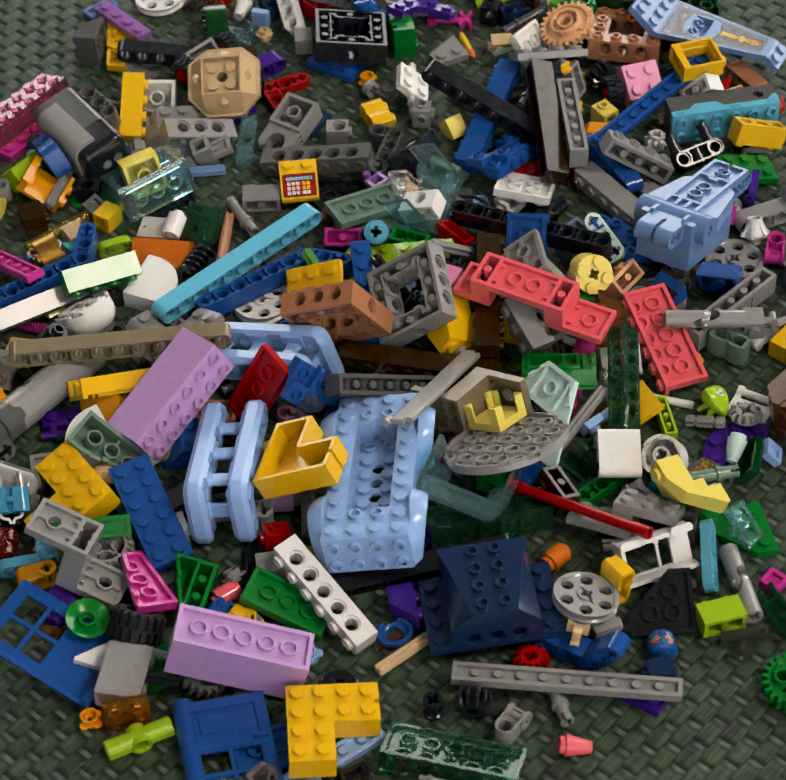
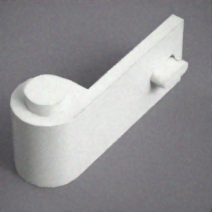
[136,209,187,240]

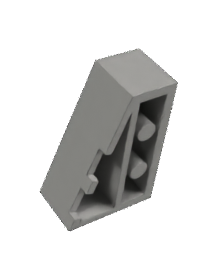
[501,298,555,356]

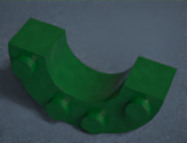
[201,3,229,39]

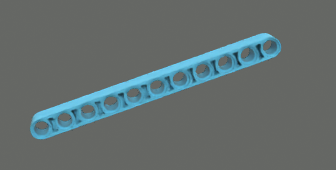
[151,203,322,324]

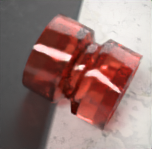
[0,528,20,560]

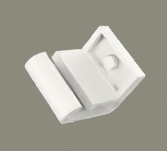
[593,429,642,478]

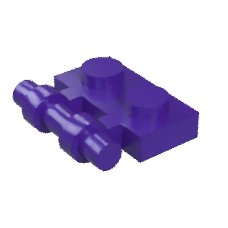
[42,408,82,441]

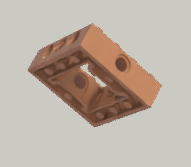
[587,7,663,65]
[280,280,393,345]

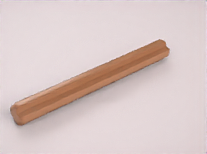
[216,211,235,261]

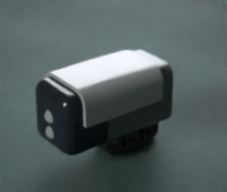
[33,86,130,185]

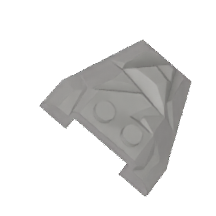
[142,105,206,169]

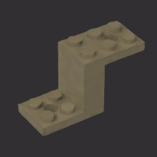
[410,367,533,434]

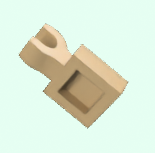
[566,618,591,647]

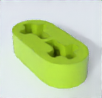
[97,235,132,259]

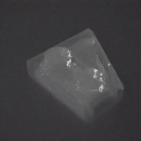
[388,170,431,201]

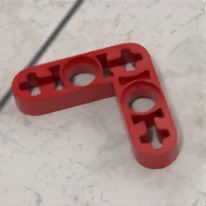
[264,72,310,113]

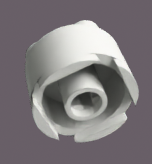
[641,434,689,473]

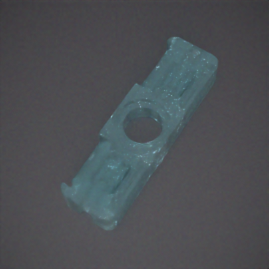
[235,114,259,165]

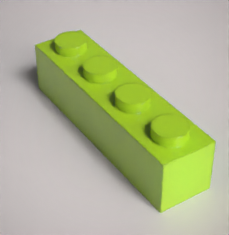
[655,395,678,440]

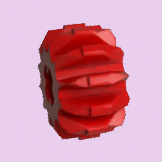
[512,643,550,668]

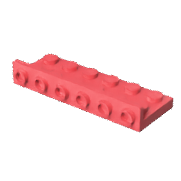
[620,283,708,396]

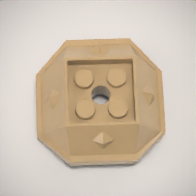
[188,47,261,119]

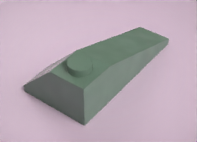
[66,410,157,466]

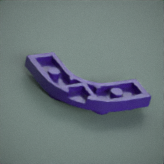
[387,0,458,21]
[703,422,768,466]

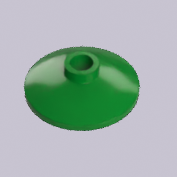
[65,598,110,639]

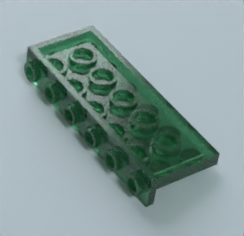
[425,492,553,549]
[378,721,528,780]

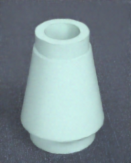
[725,432,748,464]

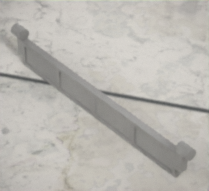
[381,346,480,427]

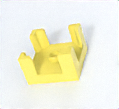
[464,389,527,433]

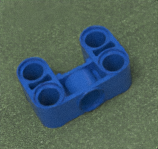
[31,133,73,179]

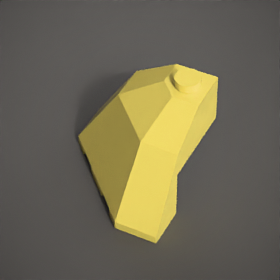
[650,454,731,513]

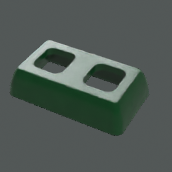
[735,435,764,483]

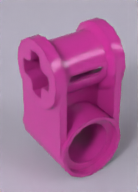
[763,231,785,267]

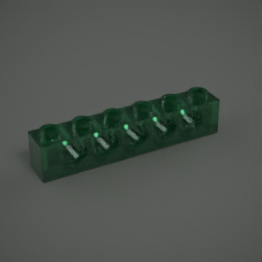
[607,322,641,435]

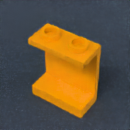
[16,155,75,213]

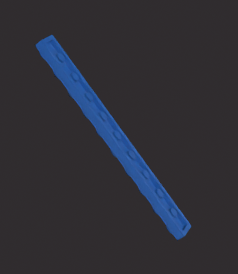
[591,54,710,148]

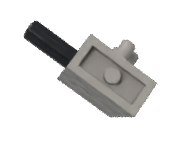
[94,640,181,712]

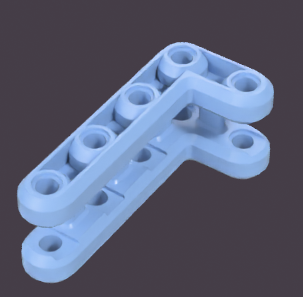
[219,321,345,414]
[183,400,268,544]

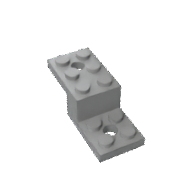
[566,489,686,539]

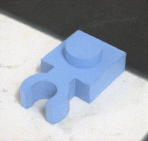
[578,407,614,438]

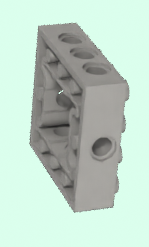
[366,240,458,347]

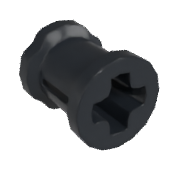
[423,691,443,721]

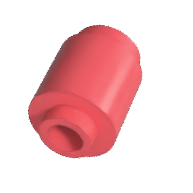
[209,581,243,604]

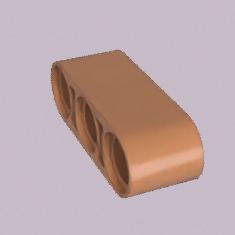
[723,59,768,87]

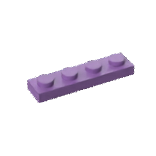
[94,1,152,41]

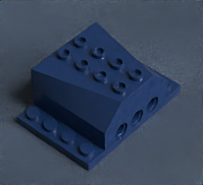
[417,536,565,656]

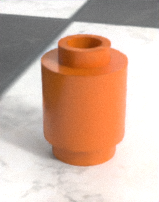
[539,542,571,572]

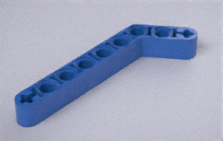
[0,222,98,309]
[196,247,352,315]
[524,628,631,671]

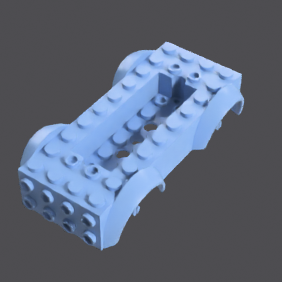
[307,393,436,573]

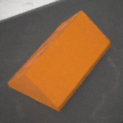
[132,237,195,270]

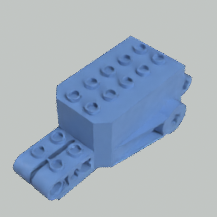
[634,159,752,272]

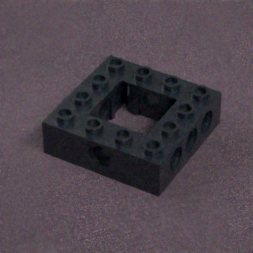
[314,8,388,66]

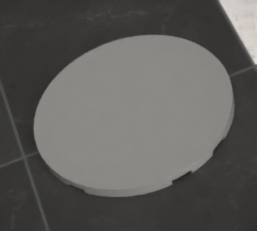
[443,412,570,475]

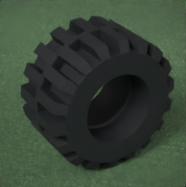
[106,604,167,647]

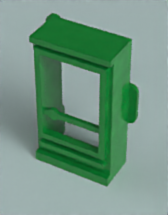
[522,352,597,389]

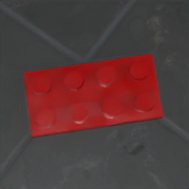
[227,343,289,420]

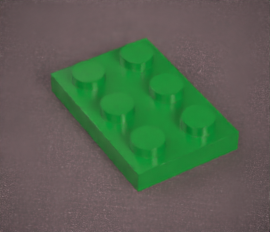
[714,154,779,185]

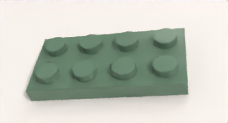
[324,181,404,230]

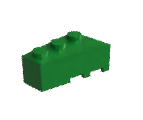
[388,13,419,59]
[174,552,219,616]

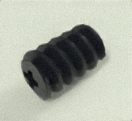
[176,245,215,282]

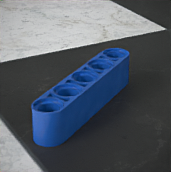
[586,131,644,193]

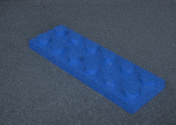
[108,454,195,572]

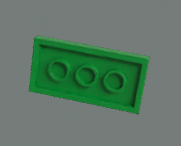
[239,566,333,641]

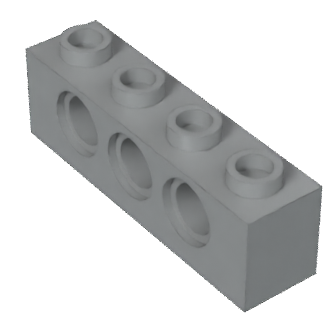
[159,118,237,148]

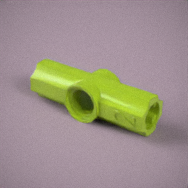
[102,716,175,761]

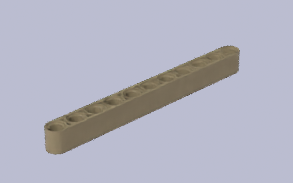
[9,322,232,368]

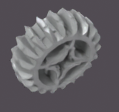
[94,535,136,571]

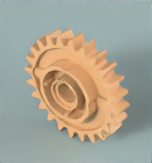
[539,0,596,47]

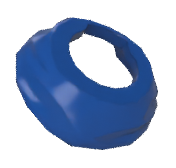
[377,618,413,648]

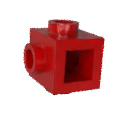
[258,522,293,552]

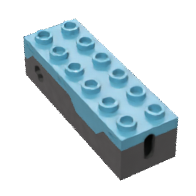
[663,84,785,144]

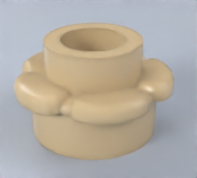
[256,26,273,42]

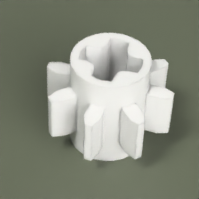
[645,129,667,152]

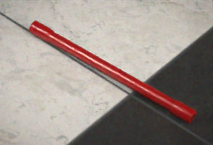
[506,478,653,540]

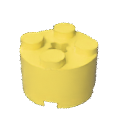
[567,253,614,294]

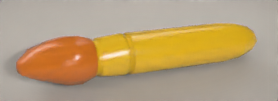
[458,32,475,59]

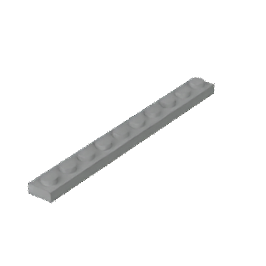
[451,661,683,702]

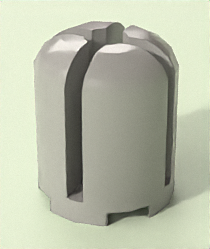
[0,460,45,511]

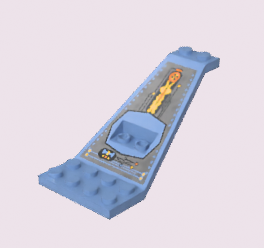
[628,0,786,73]

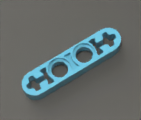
[699,518,719,594]

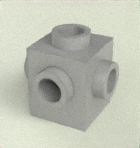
[409,99,435,129]

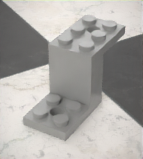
[503,228,568,344]
[24,497,129,610]

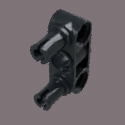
[664,121,724,172]

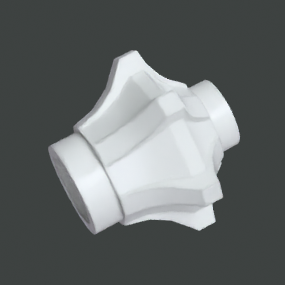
[740,216,770,245]

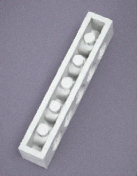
[272,534,378,655]

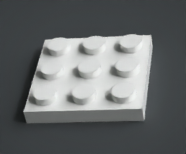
[493,172,556,207]

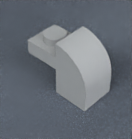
[189,135,234,165]

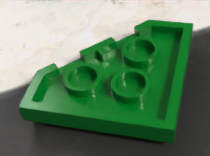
[697,501,779,558]

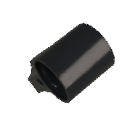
[535,195,569,222]

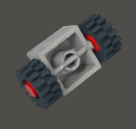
[171,30,242,91]

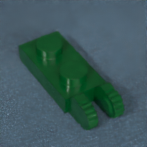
[756,582,786,640]

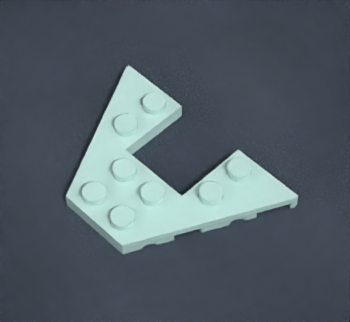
[525,360,579,466]

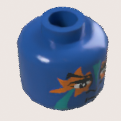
[646,629,678,660]

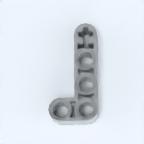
[734,184,786,233]

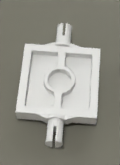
[396,61,428,107]

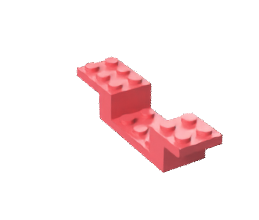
[453,252,617,345]

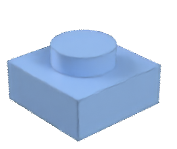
[251,7,271,28]
[762,437,783,467]

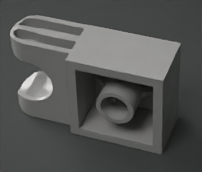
[258,92,323,150]

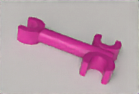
[427,10,472,31]

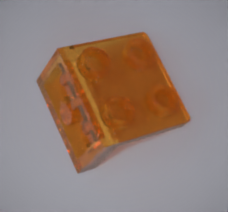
[101,694,152,731]

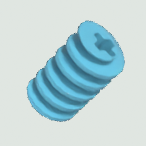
[364,219,389,245]

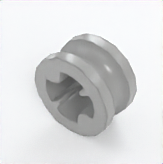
[362,79,380,97]

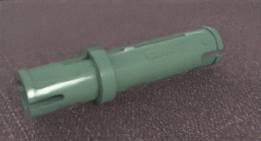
[689,464,740,483]

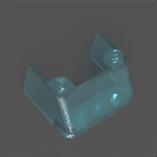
[383,143,462,235]
[416,433,522,523]

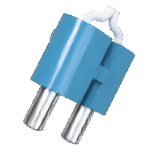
[0,472,31,524]

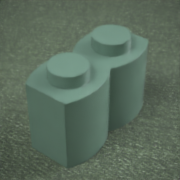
[707,328,751,366]

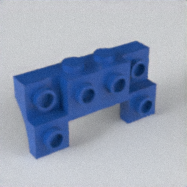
[466,134,537,180]
[582,213,653,264]
[280,356,346,420]

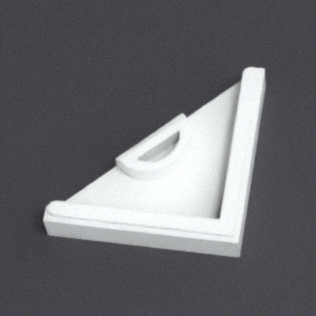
[73,639,118,671]

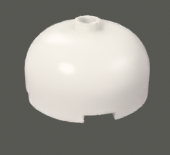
[55,290,115,336]

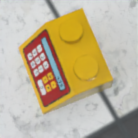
[278,158,320,204]

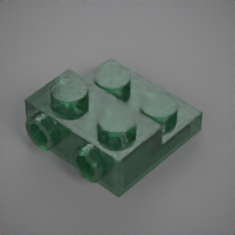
[180,200,226,247]

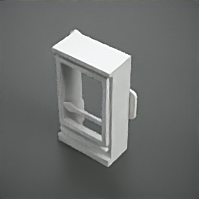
[611,520,700,589]

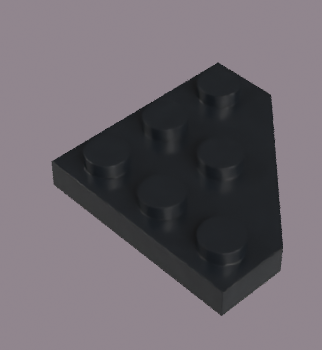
[307,177,367,212]
[627,567,698,638]

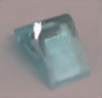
[724,499,764,548]

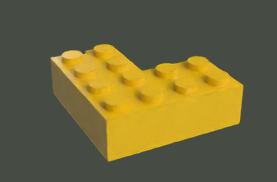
[252,415,349,500]
[23,441,122,555]
[285,682,381,779]

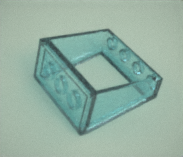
[100,143,197,223]

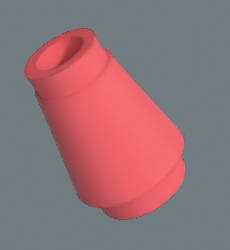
[557,733,593,757]

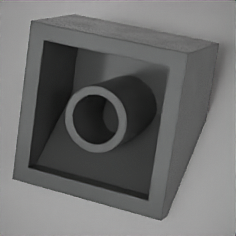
[73,17,107,67]

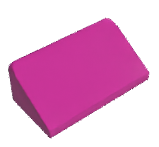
[324,227,363,249]

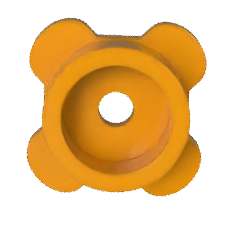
[358,71,377,86]
[78,708,102,731]

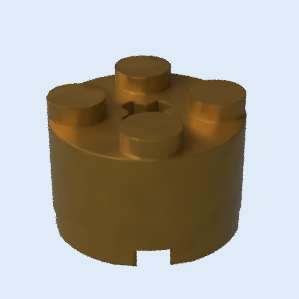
[27,233,66,268]

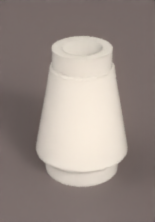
[233,0,253,21]

